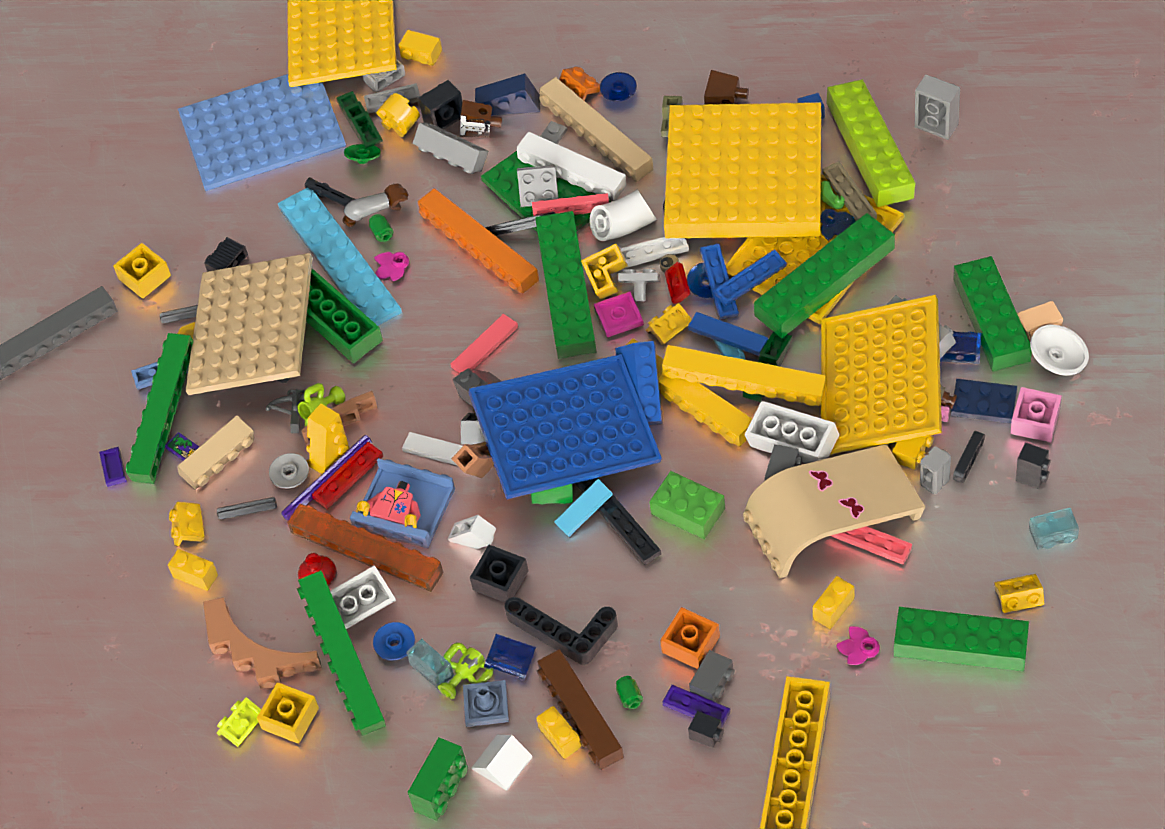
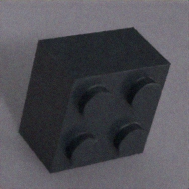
[418,80,463,130]
[470,544,528,602]

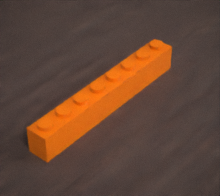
[418,188,539,294]

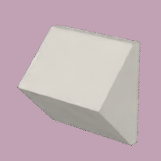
[472,734,532,791]

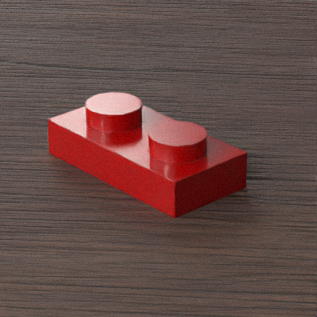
[664,262,690,304]

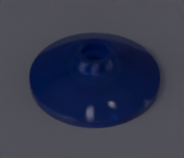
[600,72,637,101]
[687,263,713,299]

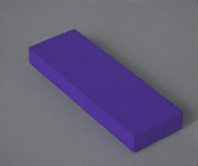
[662,685,731,727]

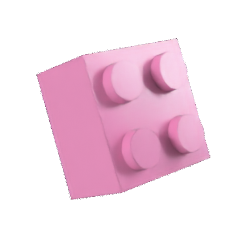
[1011,387,1062,442]

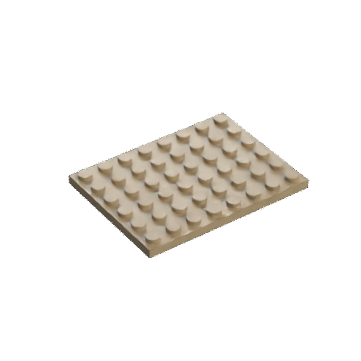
[186,253,313,395]

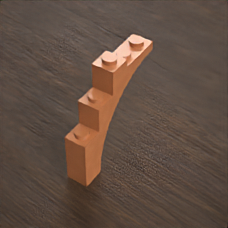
[451,441,494,478]
[203,597,321,689]

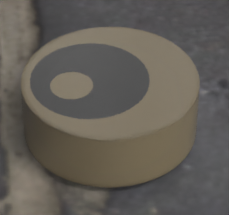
[660,254,679,272]

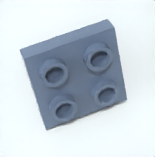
[463,680,509,727]

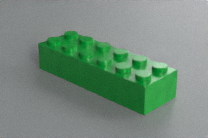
[953,256,1032,372]
[306,269,383,364]
[894,607,1029,672]

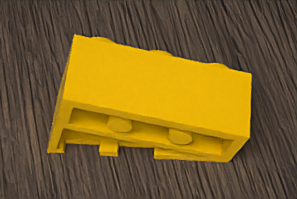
[306,403,350,474]

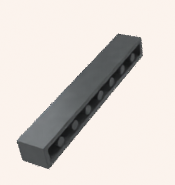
[0,286,118,380]

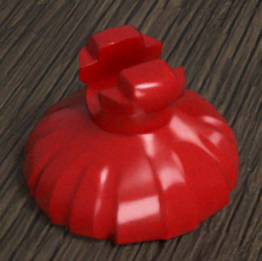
[298,553,337,585]

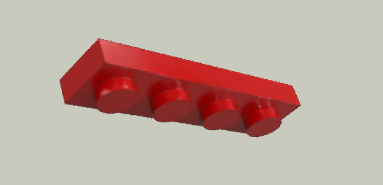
[312,442,383,509]

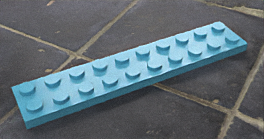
[278,188,402,326]

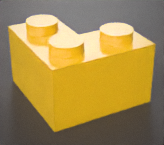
[581,244,628,300]

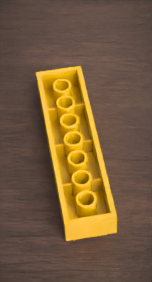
[760,676,830,829]

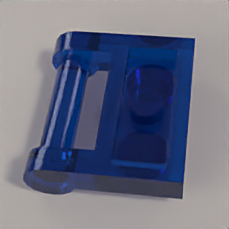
[484,634,536,681]

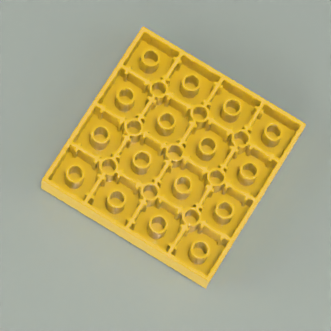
[664,103,821,238]

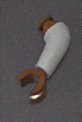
[342,183,409,227]

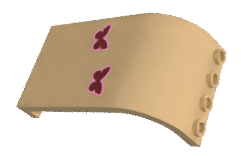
[743,444,925,578]

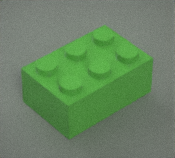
[650,471,725,540]

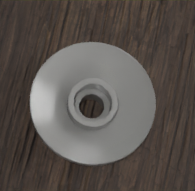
[269,453,309,488]

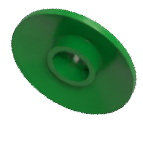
[344,144,381,164]

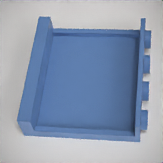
[350,458,455,549]

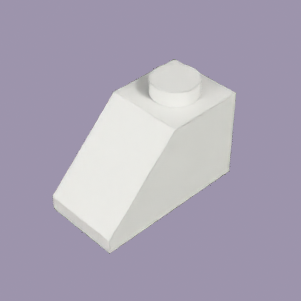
[447,515,496,549]

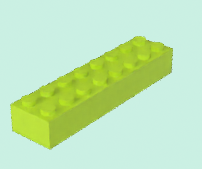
[826,79,915,207]

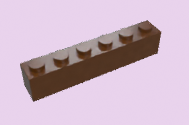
[536,649,624,770]

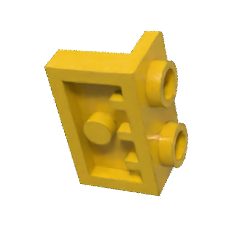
[646,303,692,346]
[994,574,1044,613]

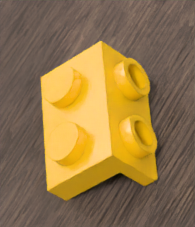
[169,502,204,546]

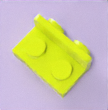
[216,697,261,747]

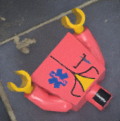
[356,481,421,528]

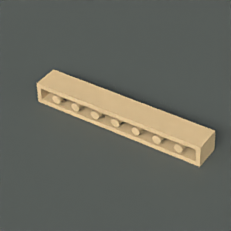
[539,77,653,182]

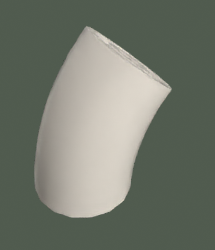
[590,189,657,241]

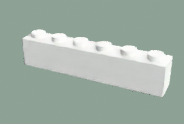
[517,132,626,201]

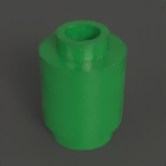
[369,214,394,242]
[616,676,643,709]

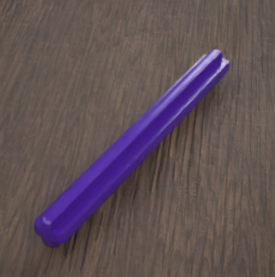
[281,435,372,521]

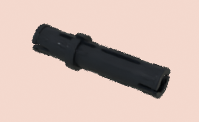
[305,177,355,206]

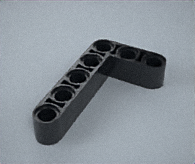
[504,597,618,665]

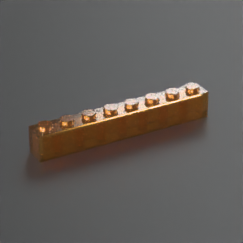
[287,504,443,592]

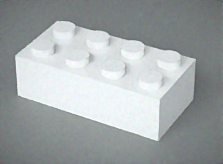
[744,401,839,464]

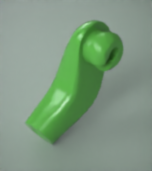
[821,181,845,209]

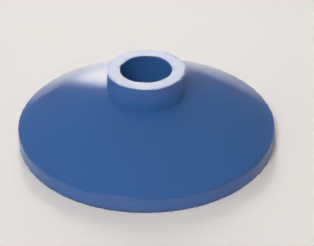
[373,622,415,660]

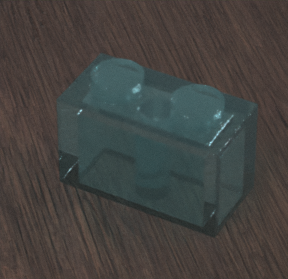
[1029,508,1079,550]
[406,639,454,690]

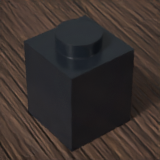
[688,711,724,748]

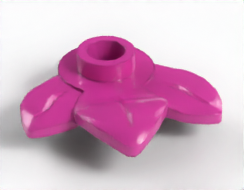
[374,252,409,281]
[836,626,880,665]

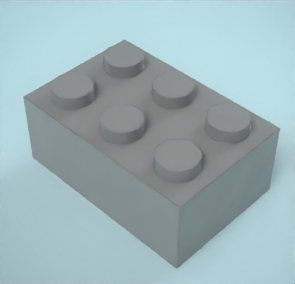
[915,75,960,140]

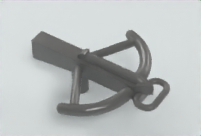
[266,389,311,433]

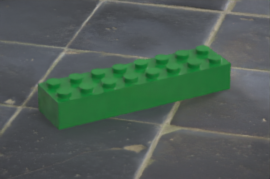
[535,211,597,359]
[754,213,895,338]

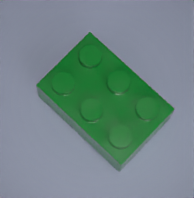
[408,737,468,821]

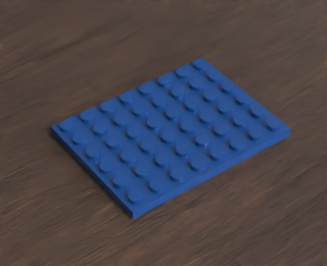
[468,354,662,500]

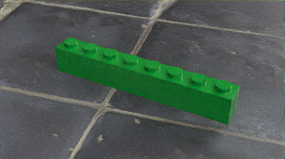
[126,333,194,484]
[297,570,386,736]

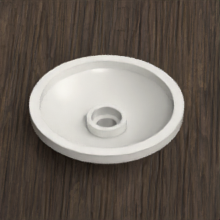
[1030,325,1089,376]

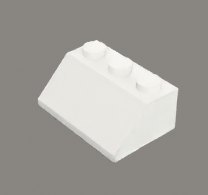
[330,566,396,629]

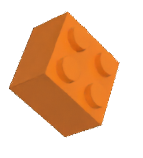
[660,607,720,669]

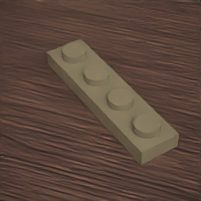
[822,162,877,221]

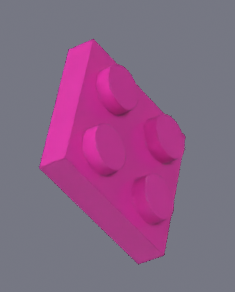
[594,292,644,337]

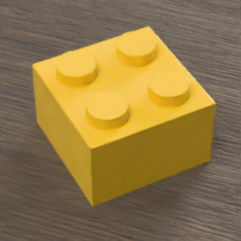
[113,243,171,299]
[257,682,319,744]

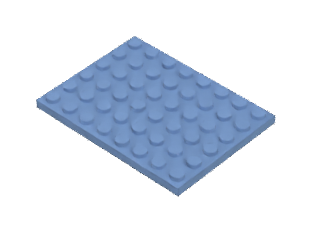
[178,74,346,191]

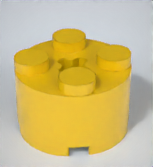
[376,93,420,137]

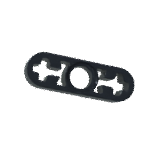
[953,431,985,483]

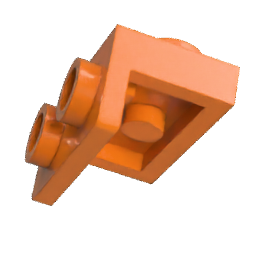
[559,67,602,101]

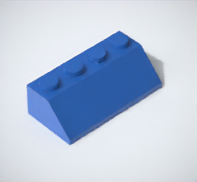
[615,341,663,425]

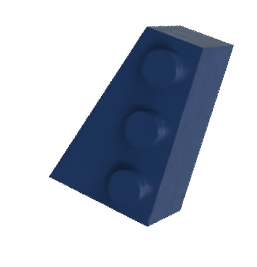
[475,73,540,115]

